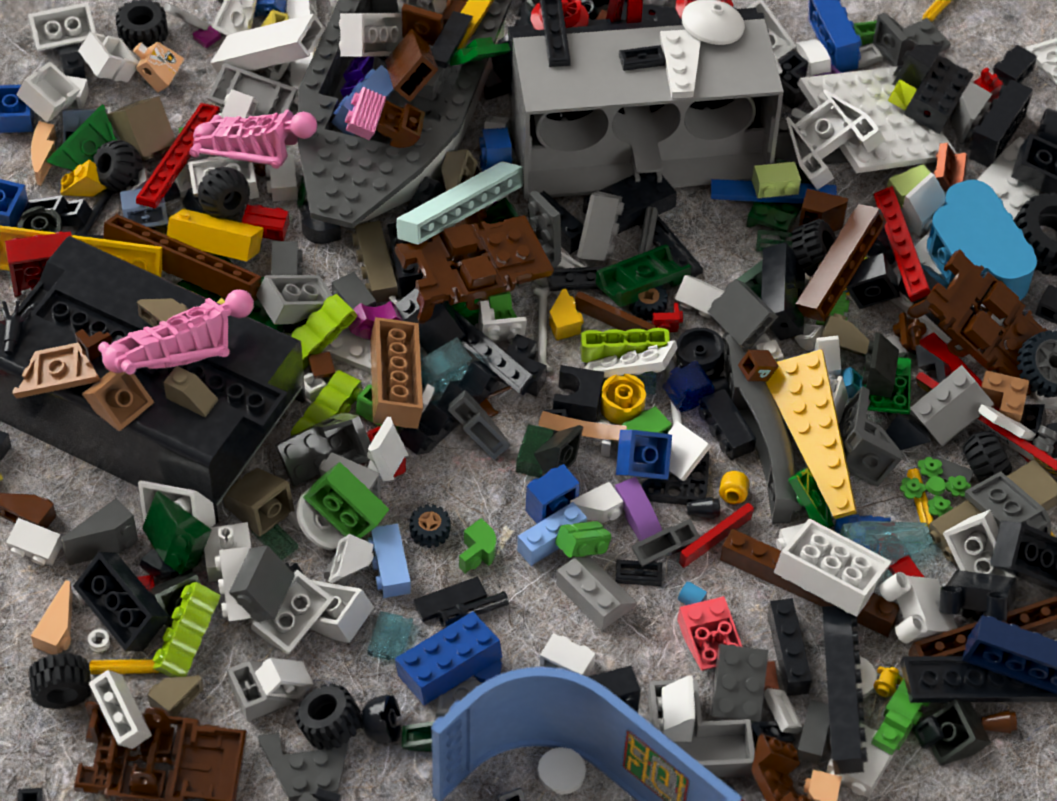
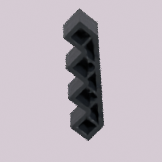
[399,361,500,455]

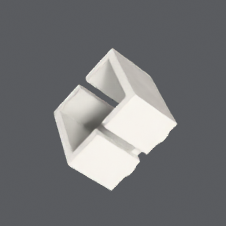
[79,32,139,82]
[16,62,80,122]

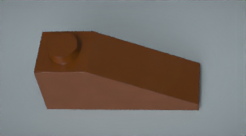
[0,493,56,529]

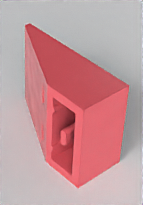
[677,596,742,671]

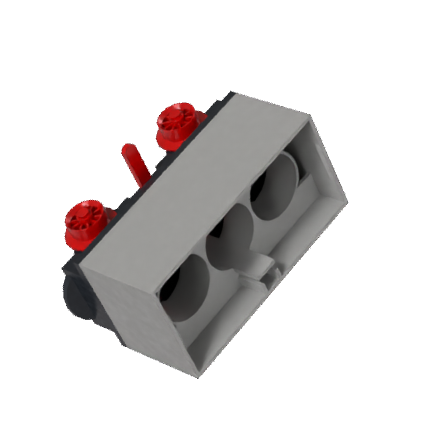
[491,0,784,200]

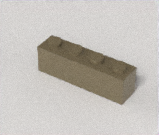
[352,220,398,303]

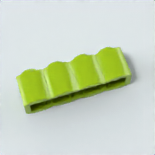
[291,294,358,371]
[580,328,670,363]
[290,370,363,436]
[153,582,220,678]

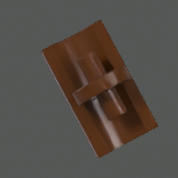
[893,312,927,355]

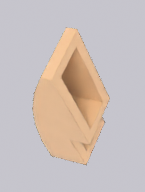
[31,121,57,186]

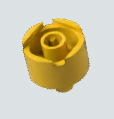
[601,374,646,425]

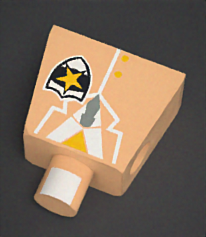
[133,42,184,93]

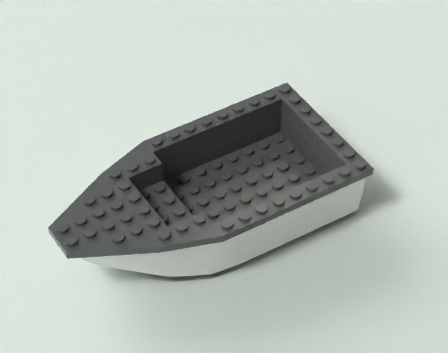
[298,0,512,228]

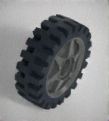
[1017,330,1057,398]

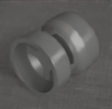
[1032,425,1057,455]

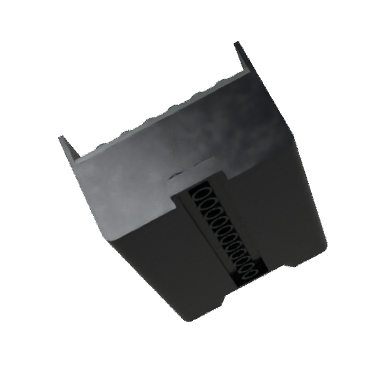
[0,236,306,525]

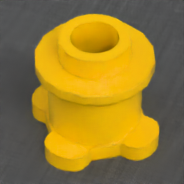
[873,666,903,697]

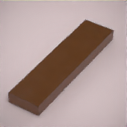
[575,291,655,331]

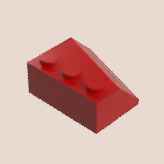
[5,231,72,297]

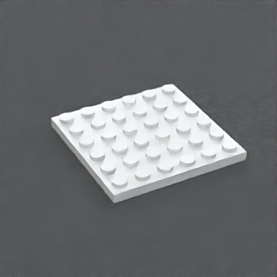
[797,66,957,173]

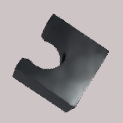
[553,365,604,423]

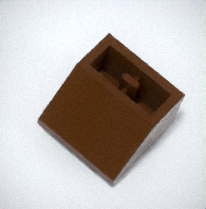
[798,189,849,232]

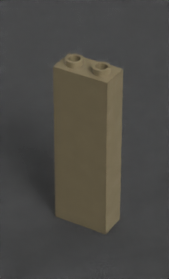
[927,459,1057,567]

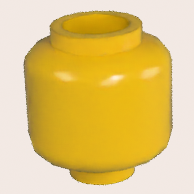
[719,471,750,504]

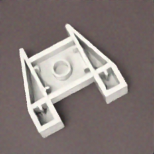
[786,90,886,190]

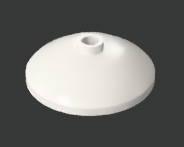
[682,0,745,45]
[296,487,344,550]

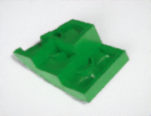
[450,37,511,66]

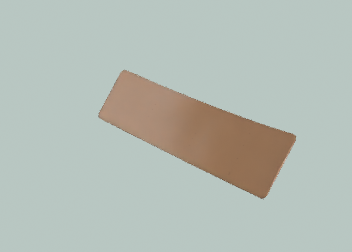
[538,411,627,441]

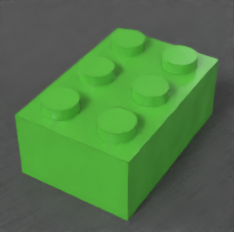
[303,462,389,539]

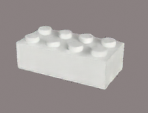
[339,13,403,57]

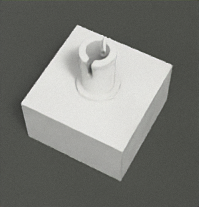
[204,522,251,582]

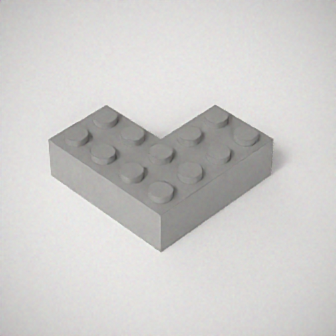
[648,679,755,778]

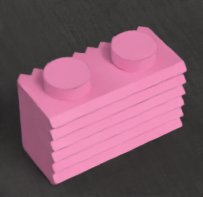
[345,87,387,140]

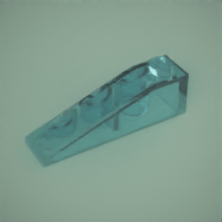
[840,521,933,565]

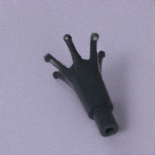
[0,300,32,355]

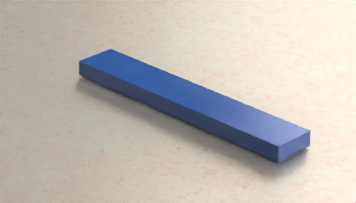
[710,179,837,204]

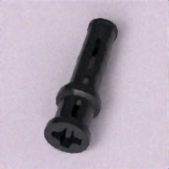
[438,591,509,629]

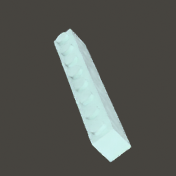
[396,161,523,245]

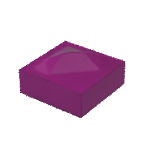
[192,25,221,49]

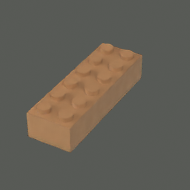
[370,317,423,429]

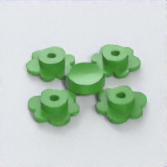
[900,457,971,517]

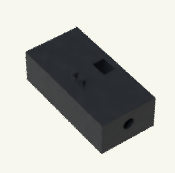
[761,242,805,341]

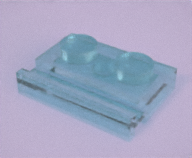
[367,611,413,660]

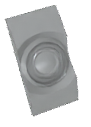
[207,63,298,116]

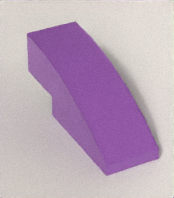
[615,477,662,541]

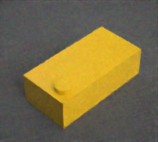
[167,209,264,262]

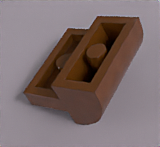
[376,100,425,148]

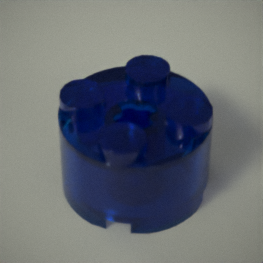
[662,361,715,412]

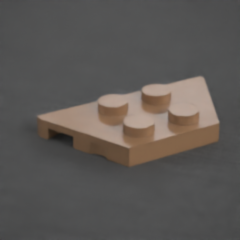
[13,343,100,399]

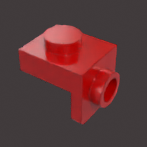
[652,303,683,332]

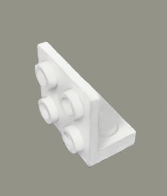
[478,300,527,344]

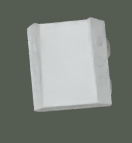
[367,417,409,482]

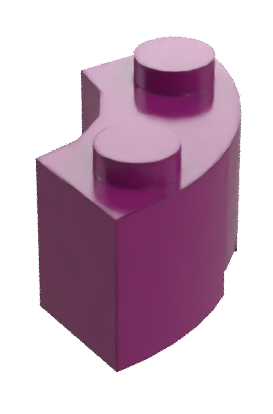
[348,301,403,340]

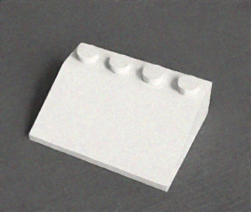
[774,518,891,617]

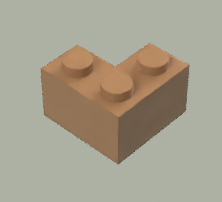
[981,370,1029,423]

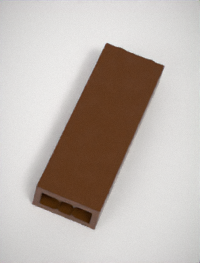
[385,29,439,102]

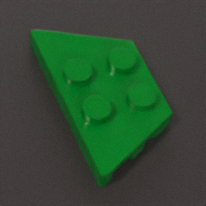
[46,104,117,171]
[788,468,834,529]

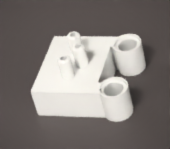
[879,572,957,644]

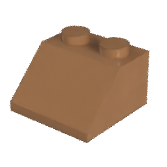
[83,371,154,431]

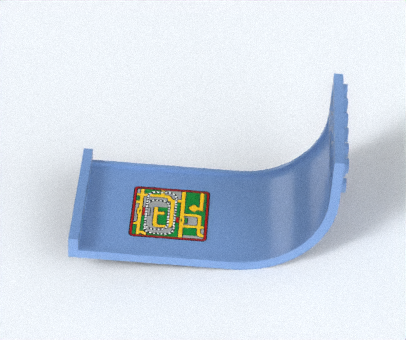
[432,667,742,801]

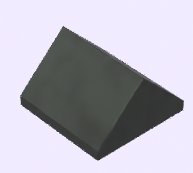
[534,425,583,475]

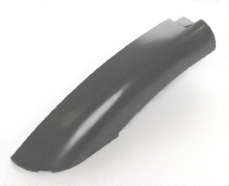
[722,333,801,524]

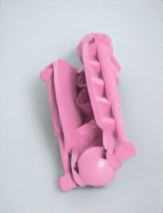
[189,110,318,169]
[98,289,254,375]

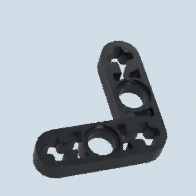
[642,451,709,505]

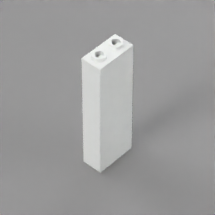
[210,13,326,73]

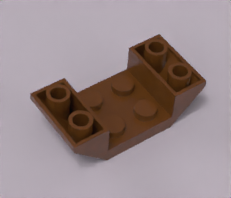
[751,734,820,801]

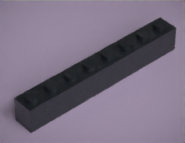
[822,605,868,775]

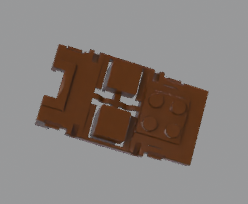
[395,215,554,324]
[907,249,1048,396]
[74,701,248,801]

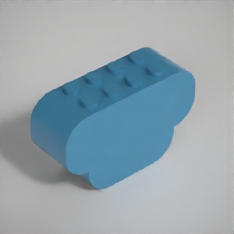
[926,180,1037,300]

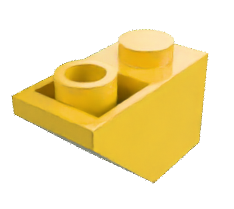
[60,160,106,197]
[549,289,584,341]

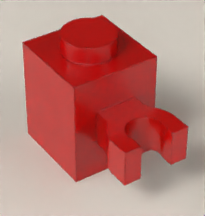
[973,67,1003,103]

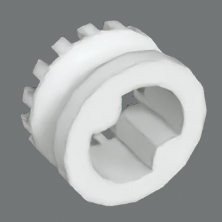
[88,629,110,653]

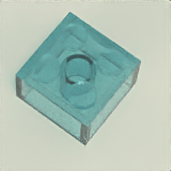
[421,337,472,393]

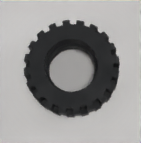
[1014,193,1057,276]

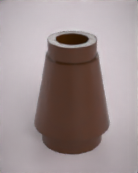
[982,710,1017,734]

